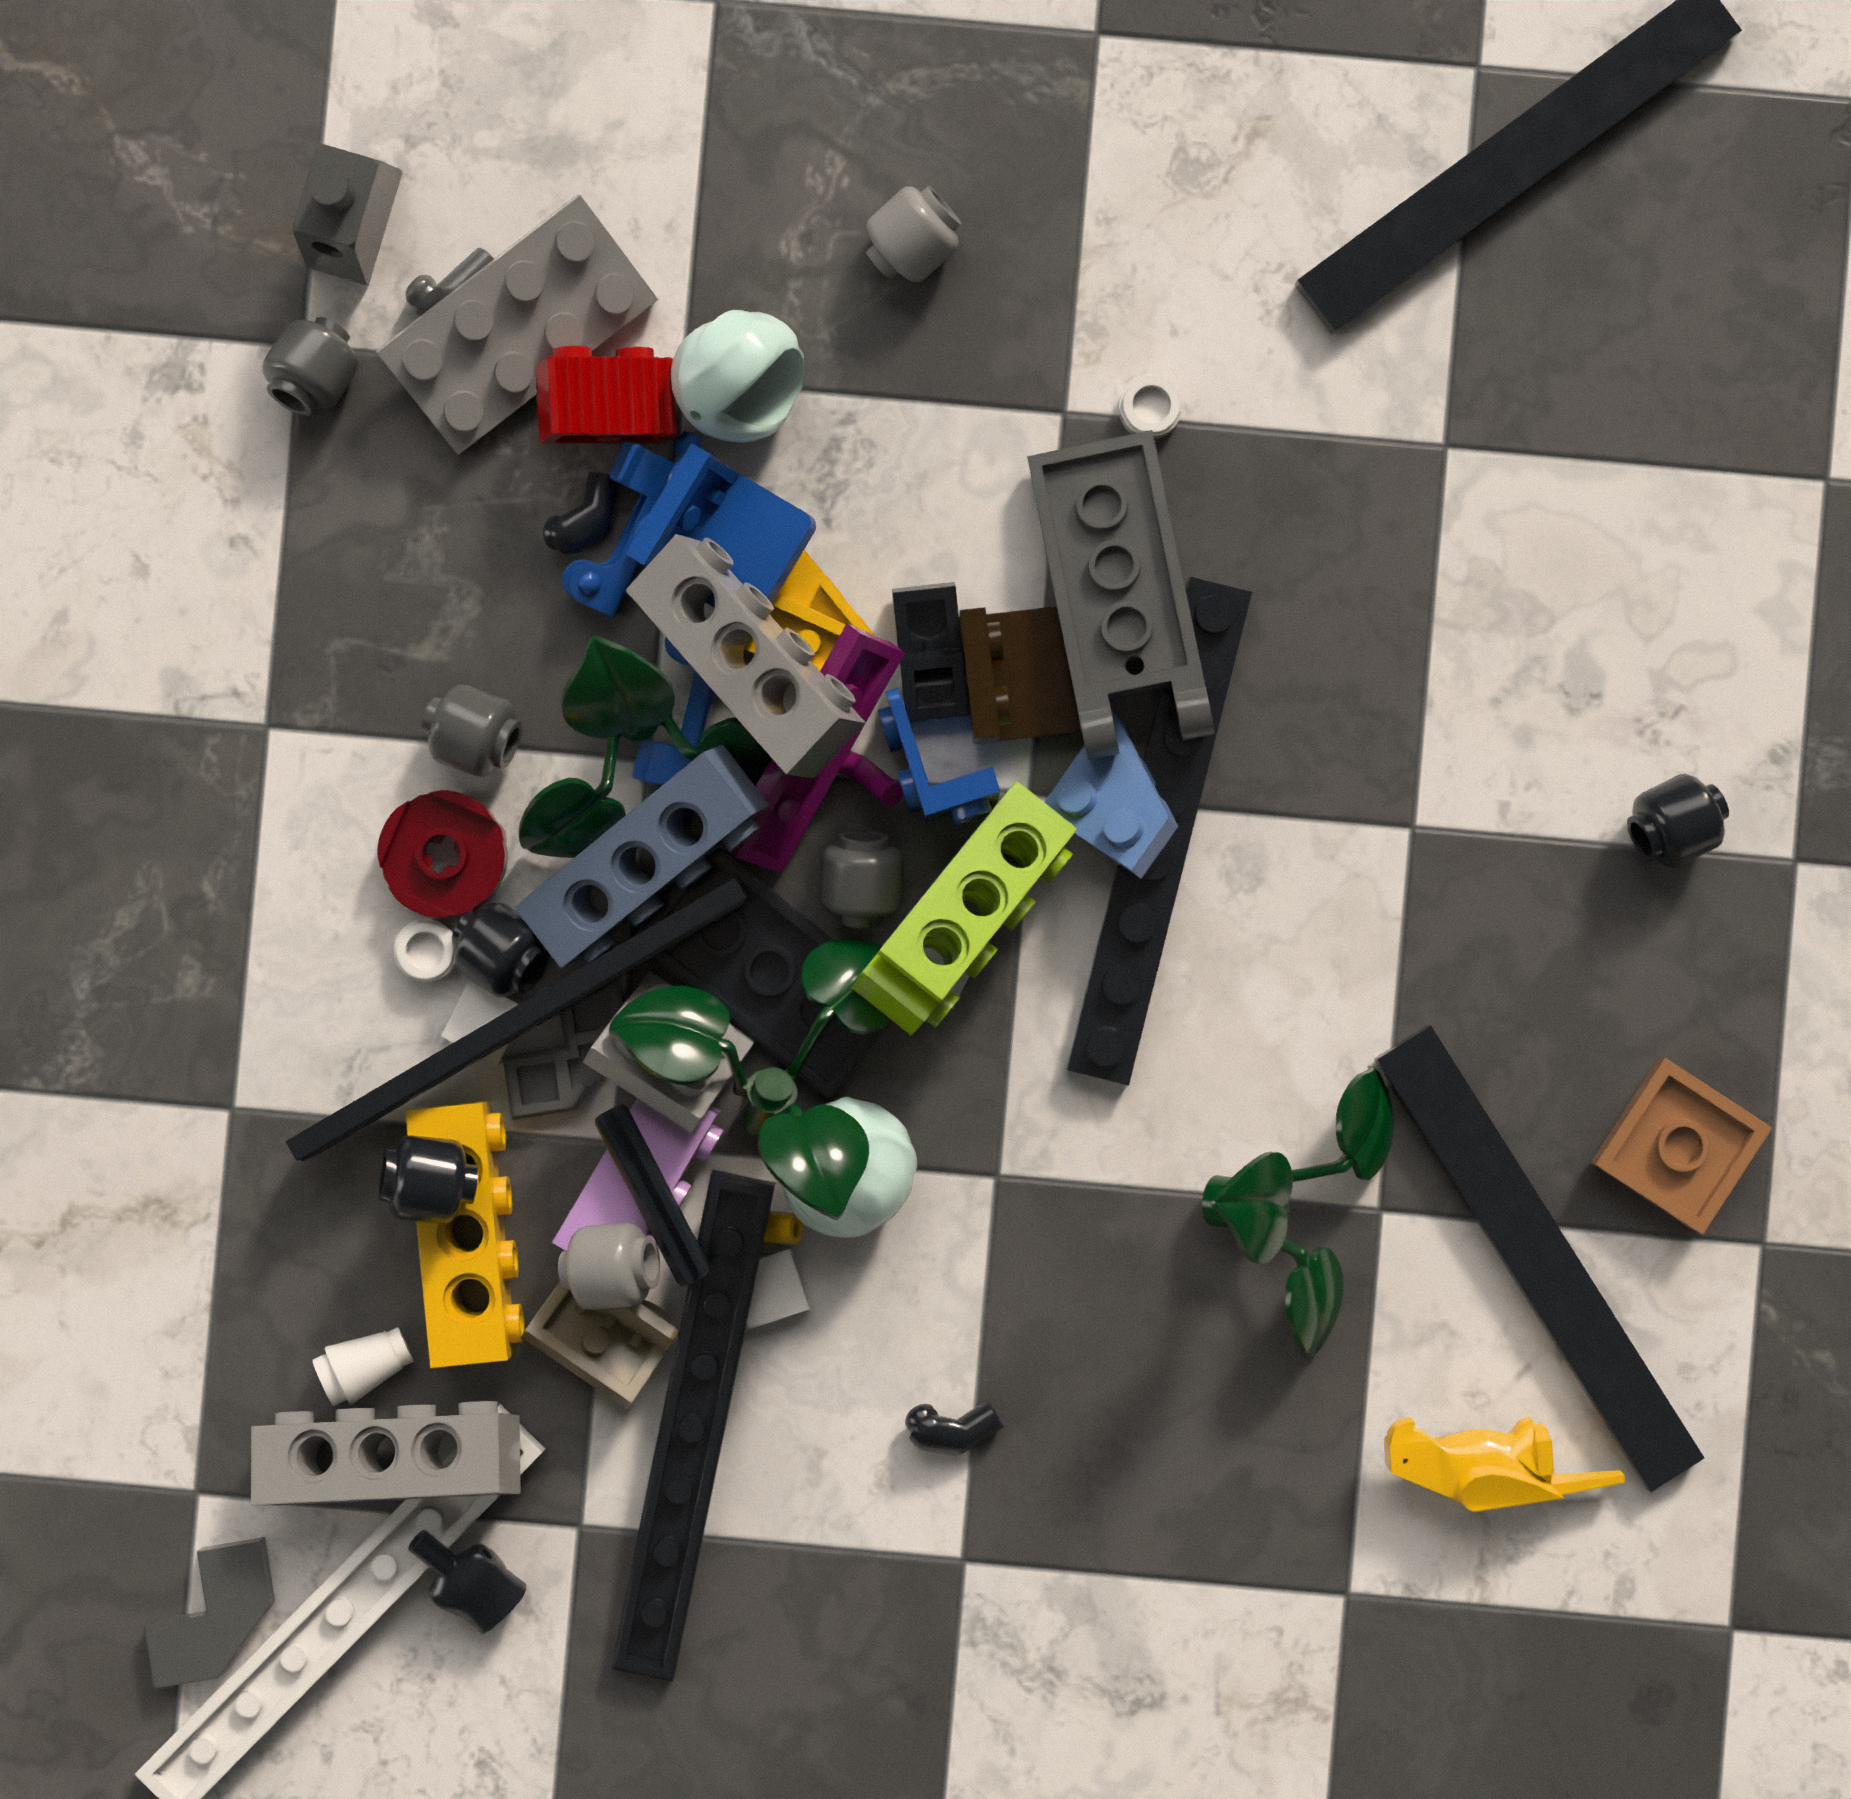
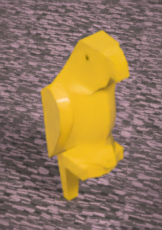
[1384,1417,1625,1512]

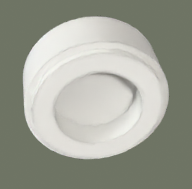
[1118,373,1183,440]
[394,919,456,982]

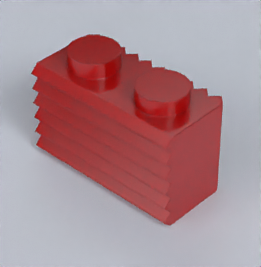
[535,346,677,444]

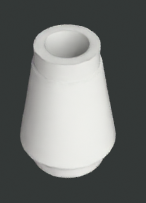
[312,1327,414,1406]

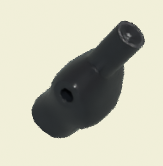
[408,1529,526,1634]

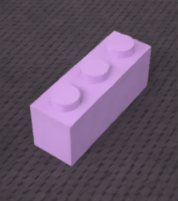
[552,1098,724,1251]

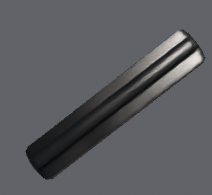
[595,1104,710,1287]

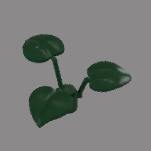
[518,635,771,858]
[609,939,892,1220]
[1202,1066,1394,1359]

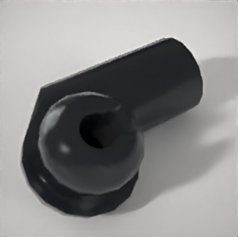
[543,472,619,554]
[905,1400,1004,1456]

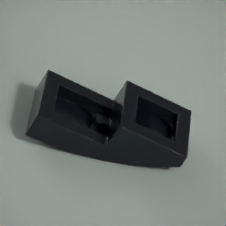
[892,582,970,722]

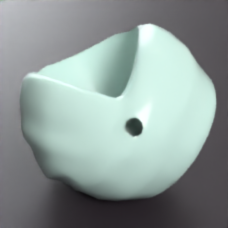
[671,310,804,443]
[782,1097,917,1238]

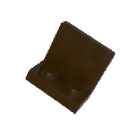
[959,606,1082,744]

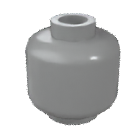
[866,186,961,283]
[558,1222,660,1310]

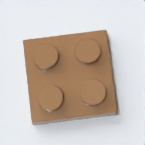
[1590,1057,1773,1235]

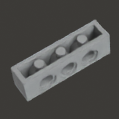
[626,534,866,778]
[251,1401,521,1506]

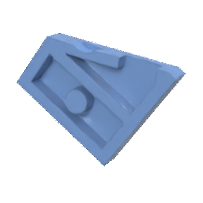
[1044,712,1178,879]

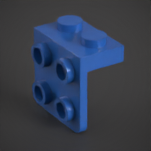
[625,443,816,608]
[878,688,1001,826]

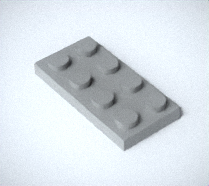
[376,194,658,455]

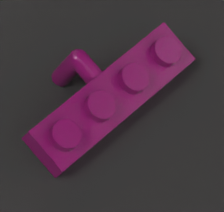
[723,623,905,873]

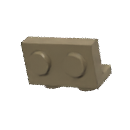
[522,1282,679,1410]

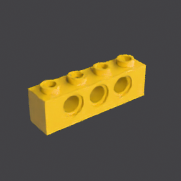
[405,1099,525,1368]

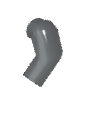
[405,248,494,316]

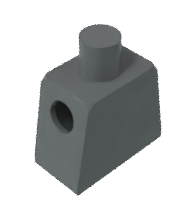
[293,143,403,286]

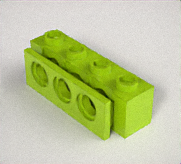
[851,781,1077,1036]

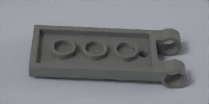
[1027,430,1215,760]

